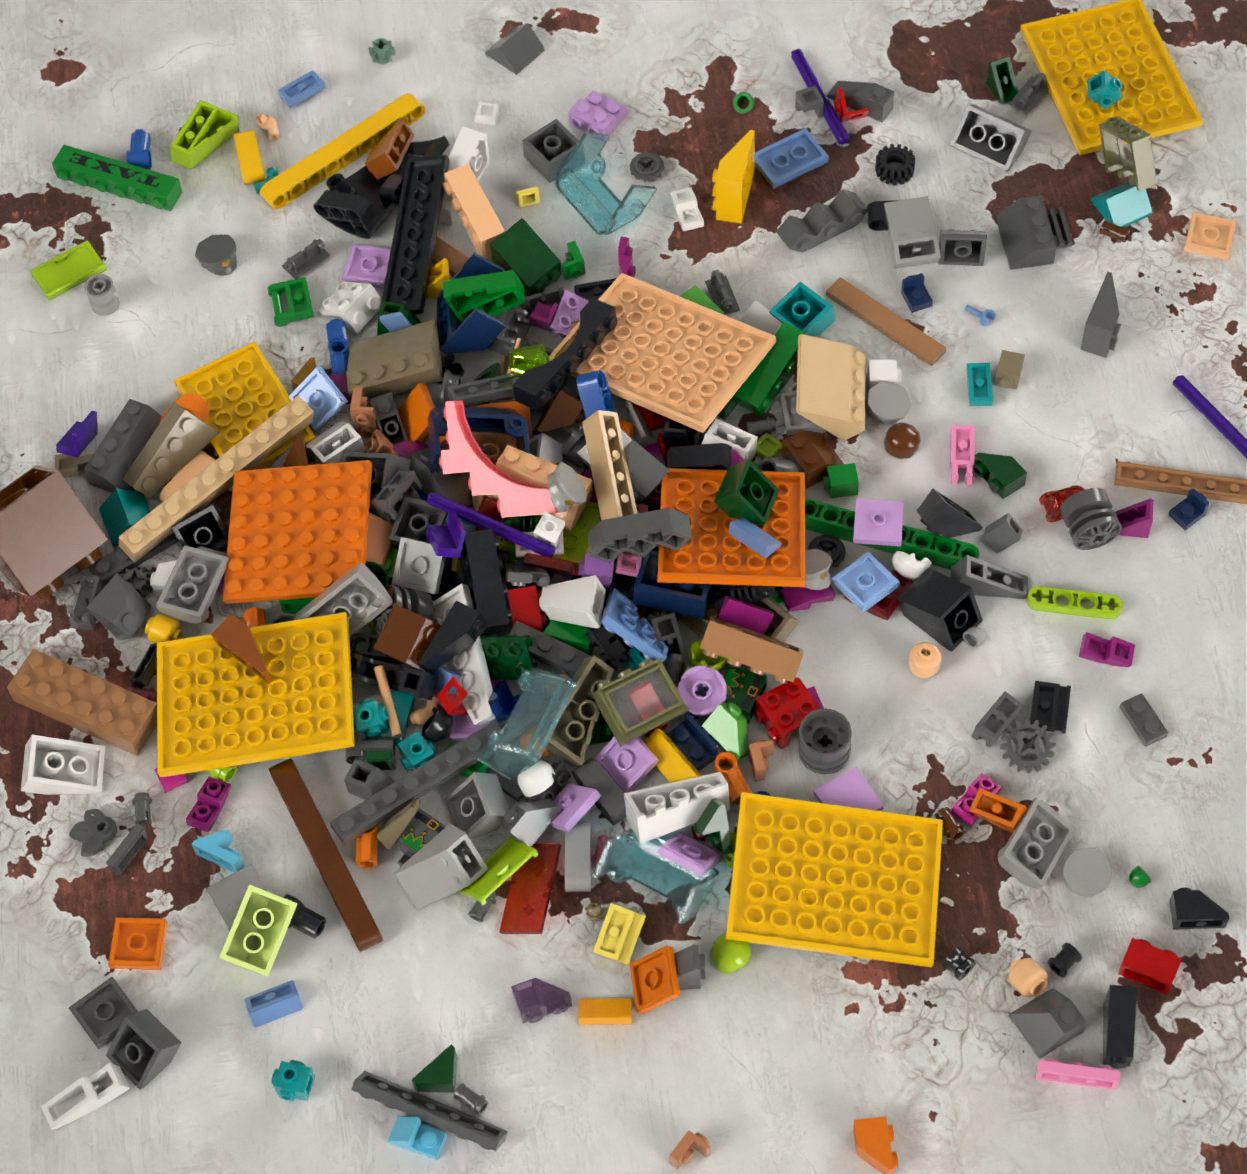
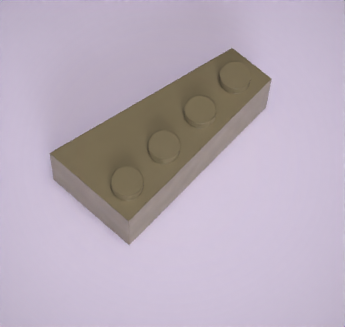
[122,403,220,498]
[533,655,614,767]

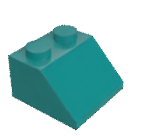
[769,281,836,336]

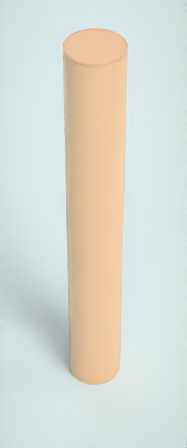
[374,665,402,737]

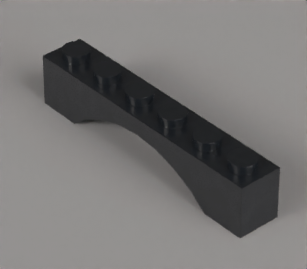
[512,298,618,411]

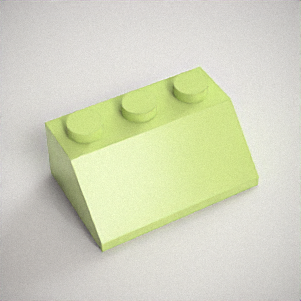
[219,885,298,977]

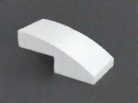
[670,187,704,232]

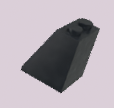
[897,568,983,652]

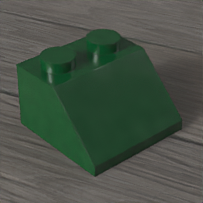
[714,459,779,525]

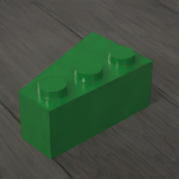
[443,270,525,323]

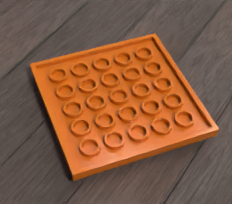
[222,460,372,604]
[658,468,805,587]

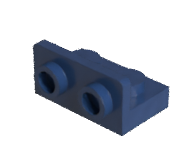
[666,712,719,772]

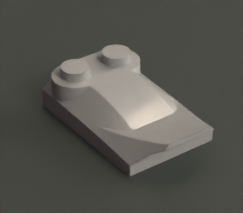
[156,545,229,624]
[997,798,1076,889]

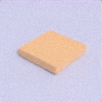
[1183,212,1237,260]

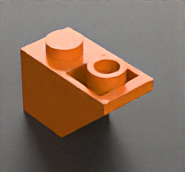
[853,1116,898,1174]

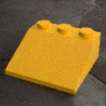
[712,130,755,224]

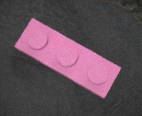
[1035,1058,1120,1090]

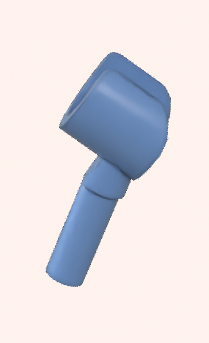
[965,305,996,326]

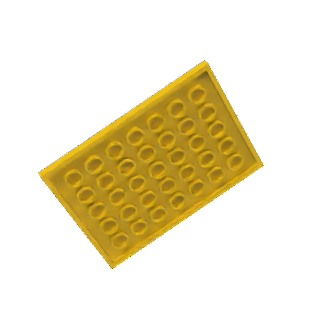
[1020,0,1203,156]
[157,612,355,777]
[725,792,943,967]

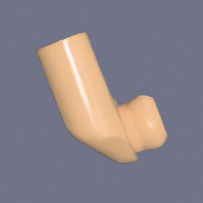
[255,113,279,141]
[409,696,439,725]

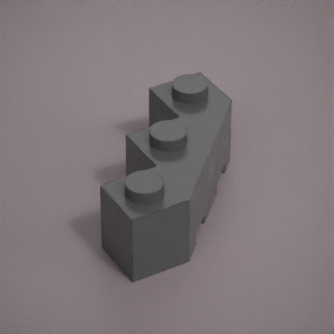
[776,189,869,253]
[588,508,692,563]

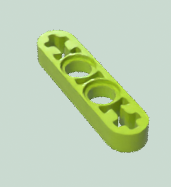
[1027,586,1123,619]

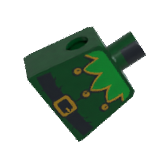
[723,667,767,724]

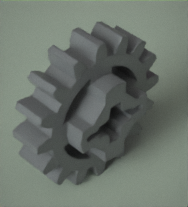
[1000,718,1056,774]

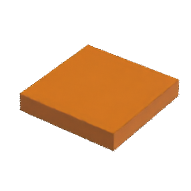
[398,383,435,441]
[108,917,168,970]
[630,945,681,1014]

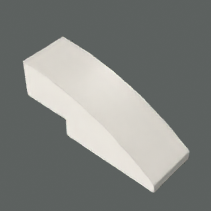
[41,1063,130,1129]

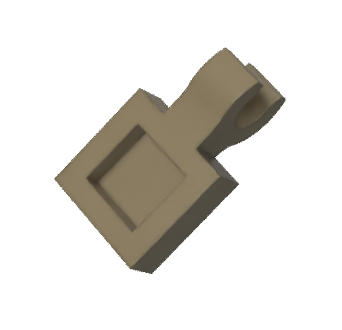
[55,454,93,478]

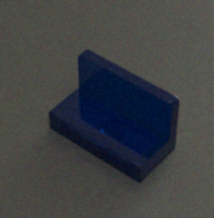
[488,680,533,723]

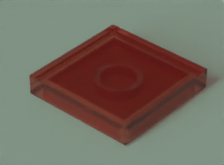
[523,553,578,577]

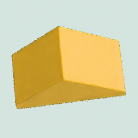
[426,258,451,299]

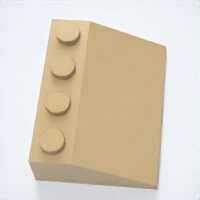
[796,334,866,441]

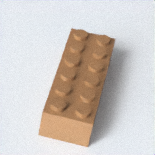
[7,649,157,756]

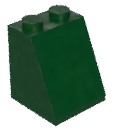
[490,218,562,297]

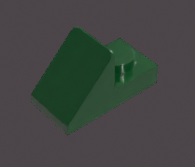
[693,798,733,855]

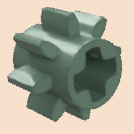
[368,38,395,65]

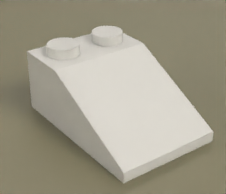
[21,735,105,795]

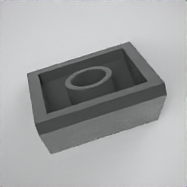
[486,23,545,75]

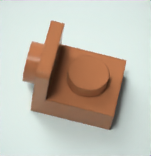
[748,740,774,782]
[669,1130,711,1169]

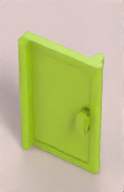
[29,240,107,300]
[459,836,538,906]

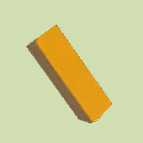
[579,998,632,1025]

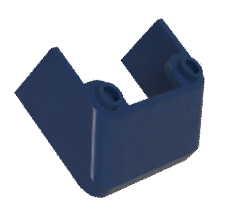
[436,253,506,354]
[428,406,530,472]

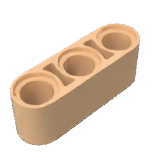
[160,451,216,502]

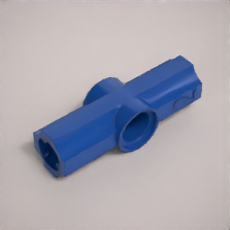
[326,319,350,377]

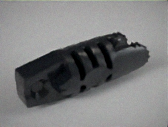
[711,585,775,611]

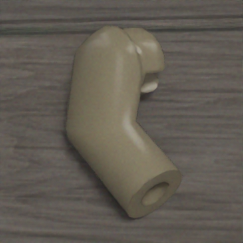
[586,903,609,921]

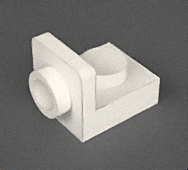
[533,512,565,548]

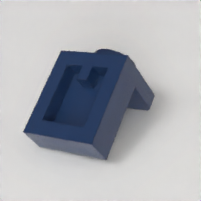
[901,273,933,313]
[1169,488,1209,531]

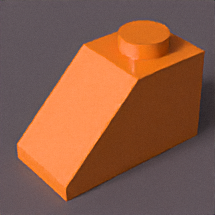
[969,788,1028,833]

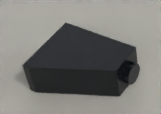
[1103,985,1137,1069]

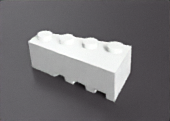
[439,126,490,225]
[624,772,730,844]

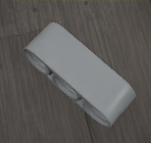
[565,822,591,892]

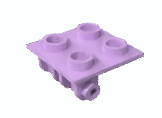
[550,290,589,338]

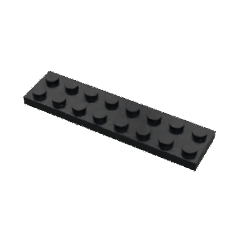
[380,155,450,314]

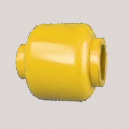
[145,613,183,643]

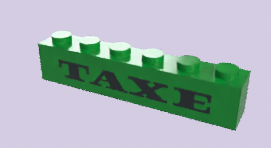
[52,145,182,211]

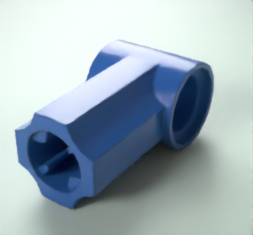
[126,129,152,169]

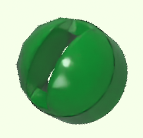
[1129,865,1152,888]

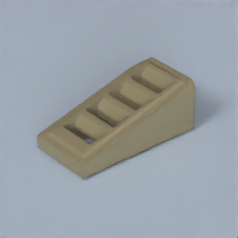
[377,798,421,850]

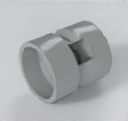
[84,274,120,315]

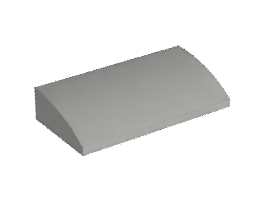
[294,562,393,637]

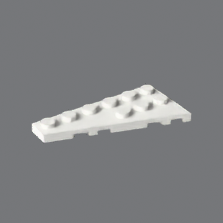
[432,584,499,726]

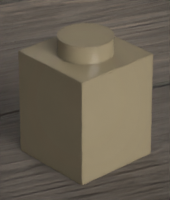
[995,350,1025,389]

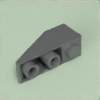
[369,392,408,446]

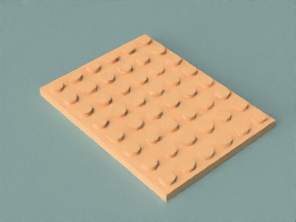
[546,273,776,433]

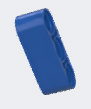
[577,370,616,419]

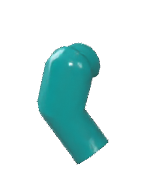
[254,167,280,195]

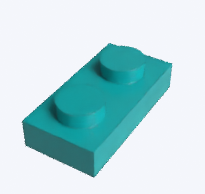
[966,363,993,406]

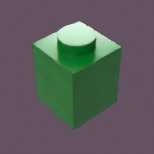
[823,463,859,498]

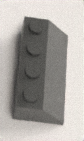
[84,399,162,493]

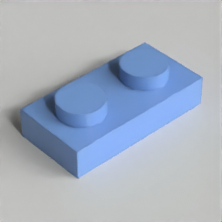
[278,70,325,108]

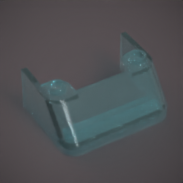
[556,132,657,235]
[477,668,577,780]
[592,828,719,924]

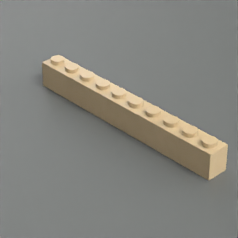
[118,395,314,563]

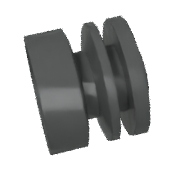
[1060,488,1122,550]
[373,585,434,635]
[798,708,852,775]

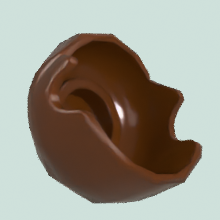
[884,422,921,459]

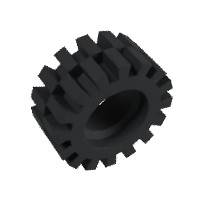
[875,144,915,185]

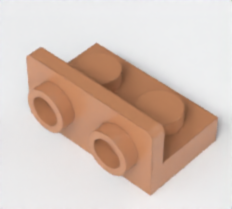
[350,387,378,438]

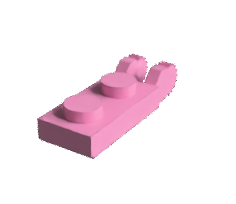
[950,425,975,485]

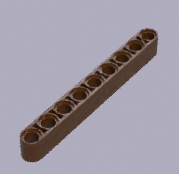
[268,758,383,952]

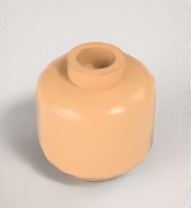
[908,642,941,679]
[1008,958,1048,997]

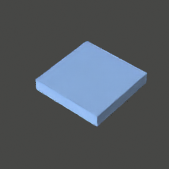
[288,366,348,432]
[832,552,900,613]

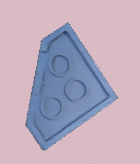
[601,588,668,663]

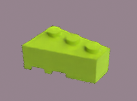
[170,100,239,170]

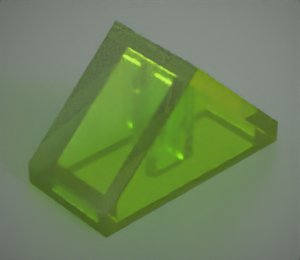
[509,343,550,374]

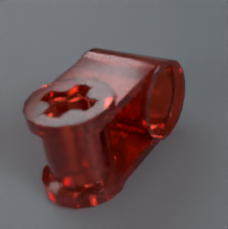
[1039,485,1085,522]

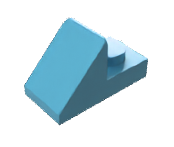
[192,830,244,873]
[387,1117,447,1160]

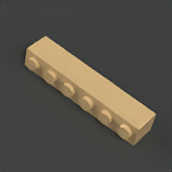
[582,410,638,554]

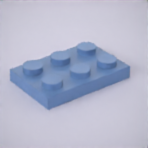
[754,128,829,189]

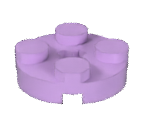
[677,666,727,716]

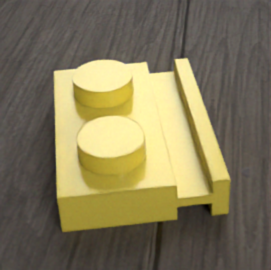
[593,903,646,965]

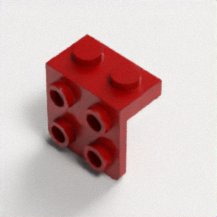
[754,677,821,749]

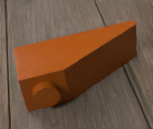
[365,118,415,180]
[211,614,273,684]

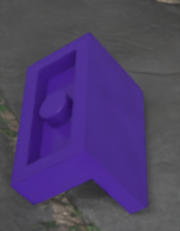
[56,411,98,457]
[426,510,466,558]

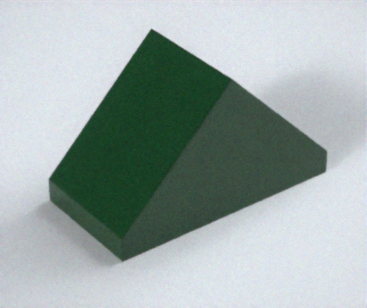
[986,56,1019,104]
[412,1044,457,1093]

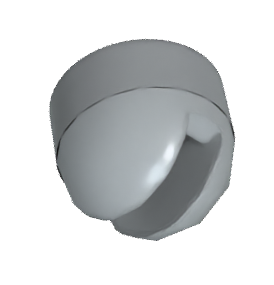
[963,627,985,648]

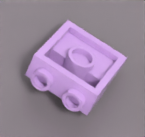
[568,90,628,141]

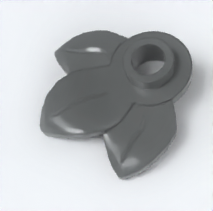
[69,809,117,857]

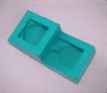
[378,690,415,746]

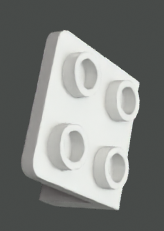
[319,282,382,334]

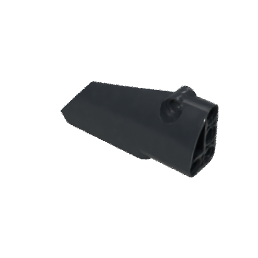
[313,136,450,239]

